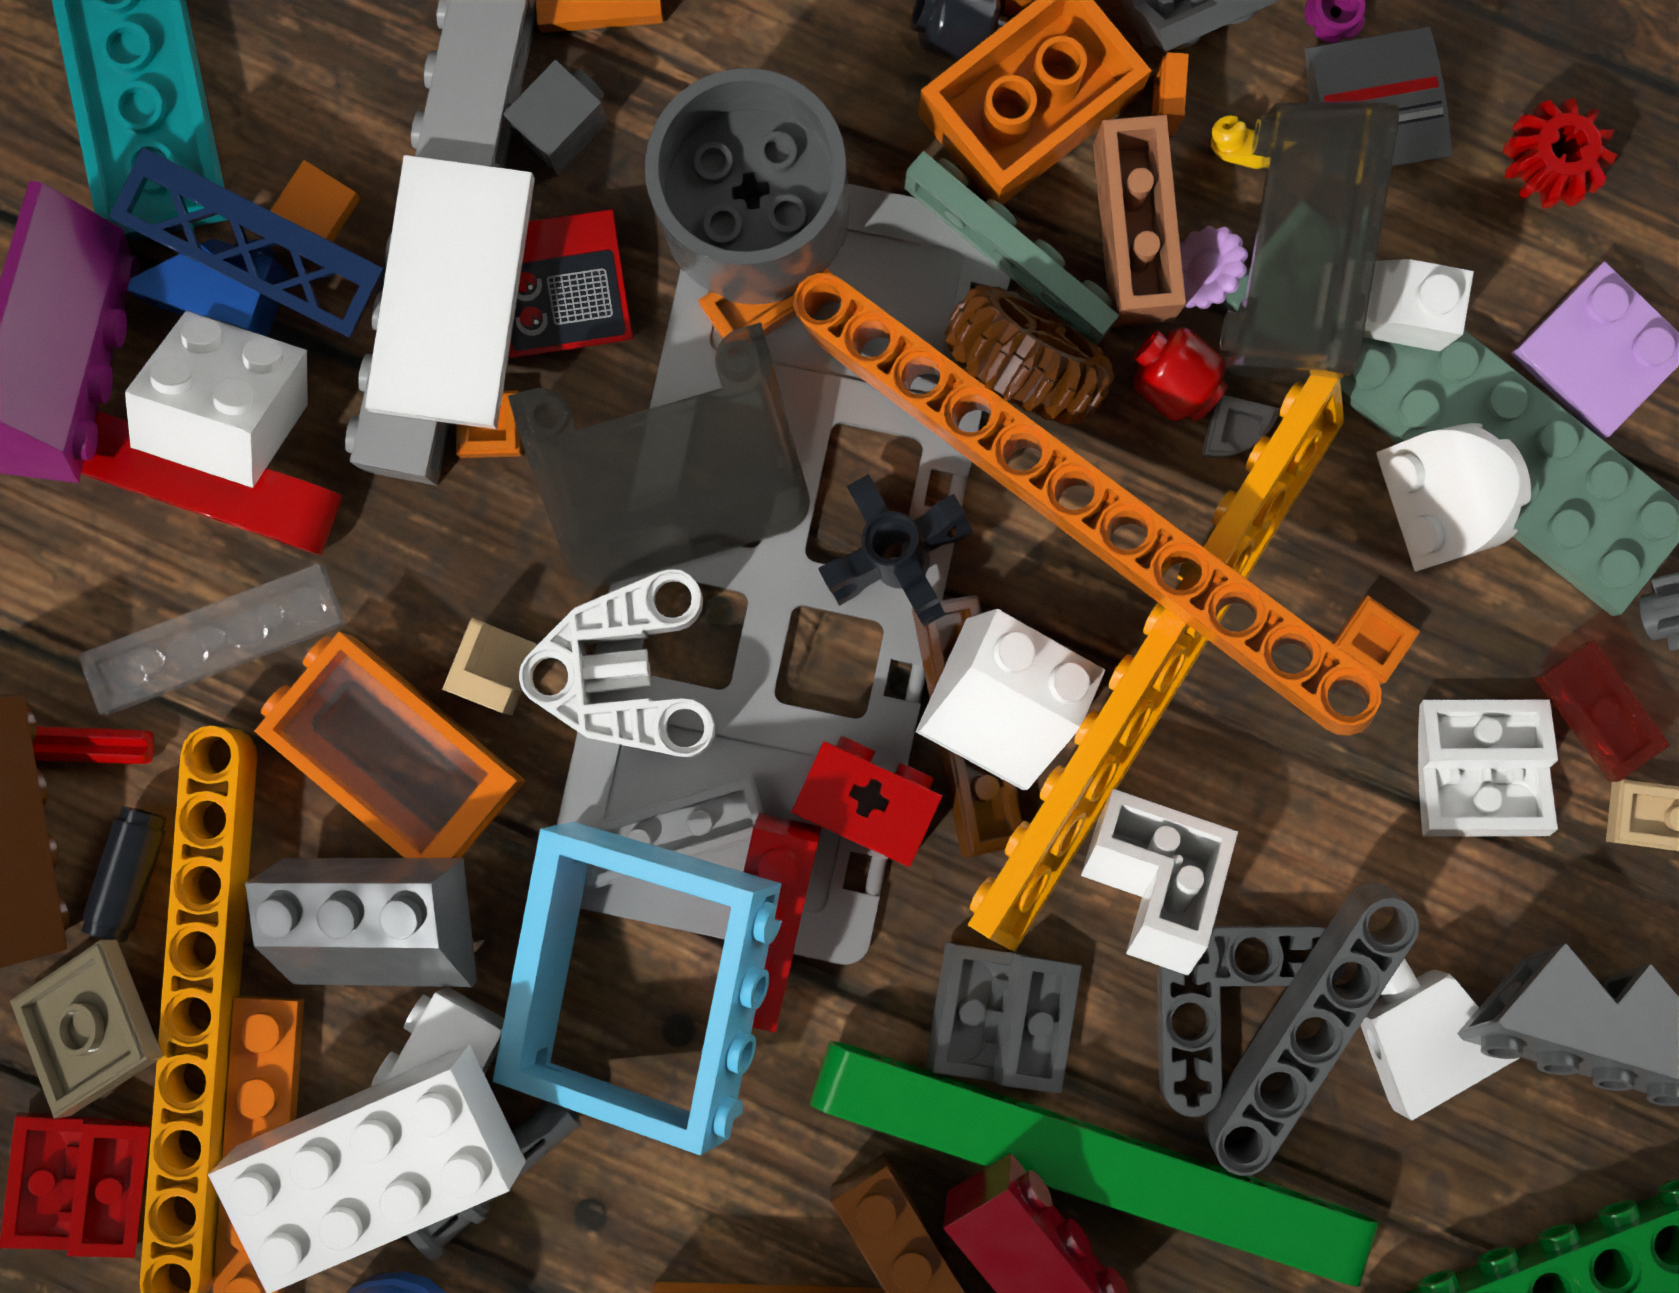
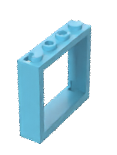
[492,822,782,1156]

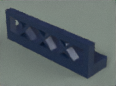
[109,147,386,338]

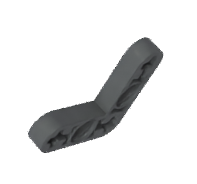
[1157,925,1347,1117]

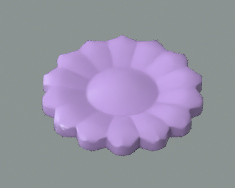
[1180,225,1248,309]

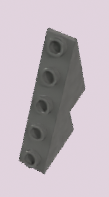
[1457,943,1679,1106]

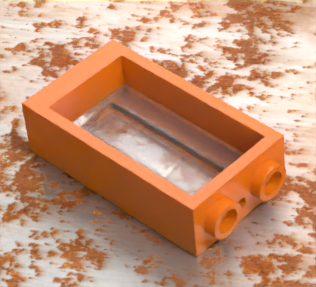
[254,632,526,858]

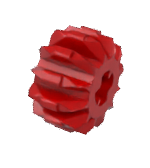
[1501,97,1617,209]

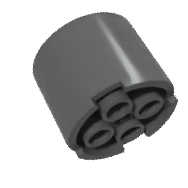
[645,68,850,304]

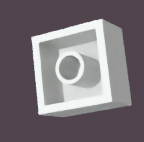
[125,310,308,488]

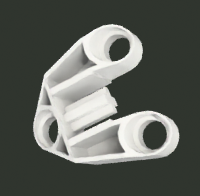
[519,569,715,758]

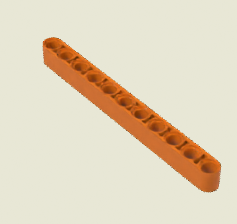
[793,273,1382,736]

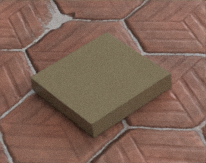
[10,939,163,1119]

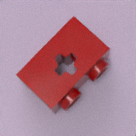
[791,736,942,867]

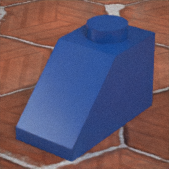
[127,238,290,337]

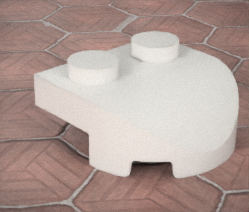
[1376,423,1531,572]

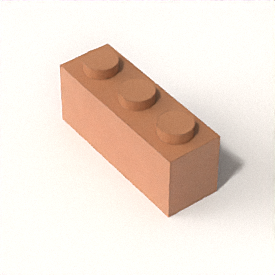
[1093,115,1186,327]

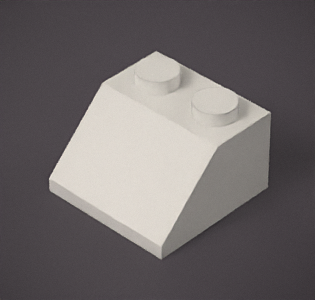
[915,609,1105,790]

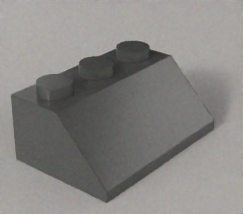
[245,858,477,987]

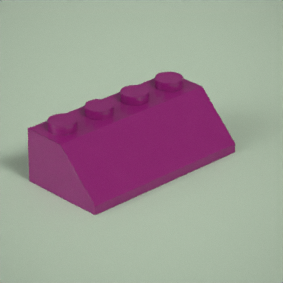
[0,180,141,483]

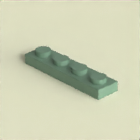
[905,151,1120,346]

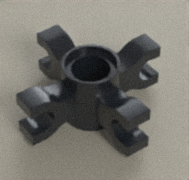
[818,474,973,627]

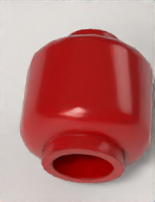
[1132,327,1228,422]

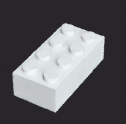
[208,1044,526,1293]

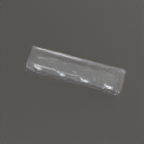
[78,563,346,715]

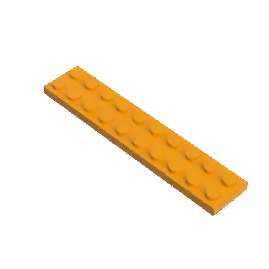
[968,366,1344,952]

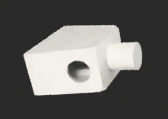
[1360,958,1519,1121]

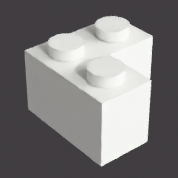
[1081,789,1238,976]

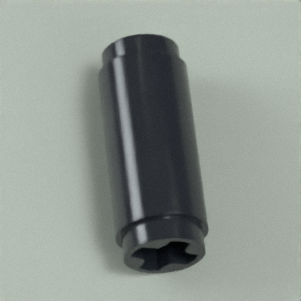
[81,806,167,942]

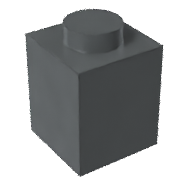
[503,60,608,176]

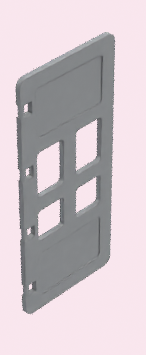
[557,184,1010,965]

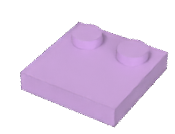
[1510,261,1679,440]

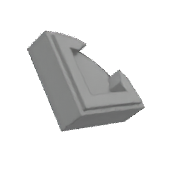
[1201,395,1280,460]

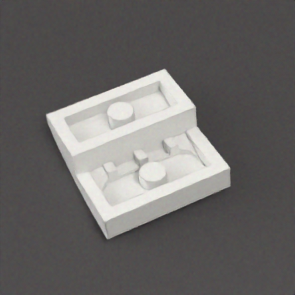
[1418,700,1558,836]

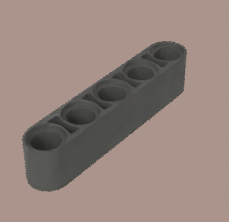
[1204,883,1419,1176]

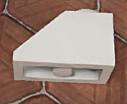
[1315,259,1474,352]

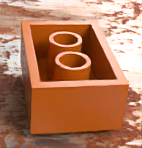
[918,0,1152,205]

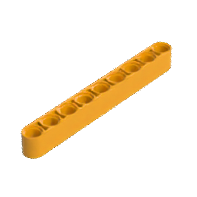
[140,726,257,1293]

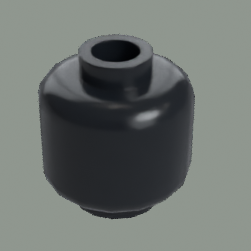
[911,0,1008,62]

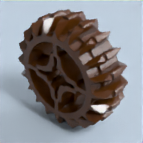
[944,285,1115,424]

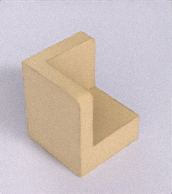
[442,618,537,716]

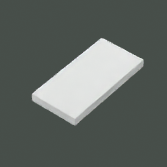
[365,155,535,429]

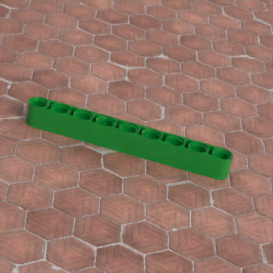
[809,1040,1379,1287]

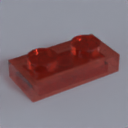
[1534,640,1670,782]

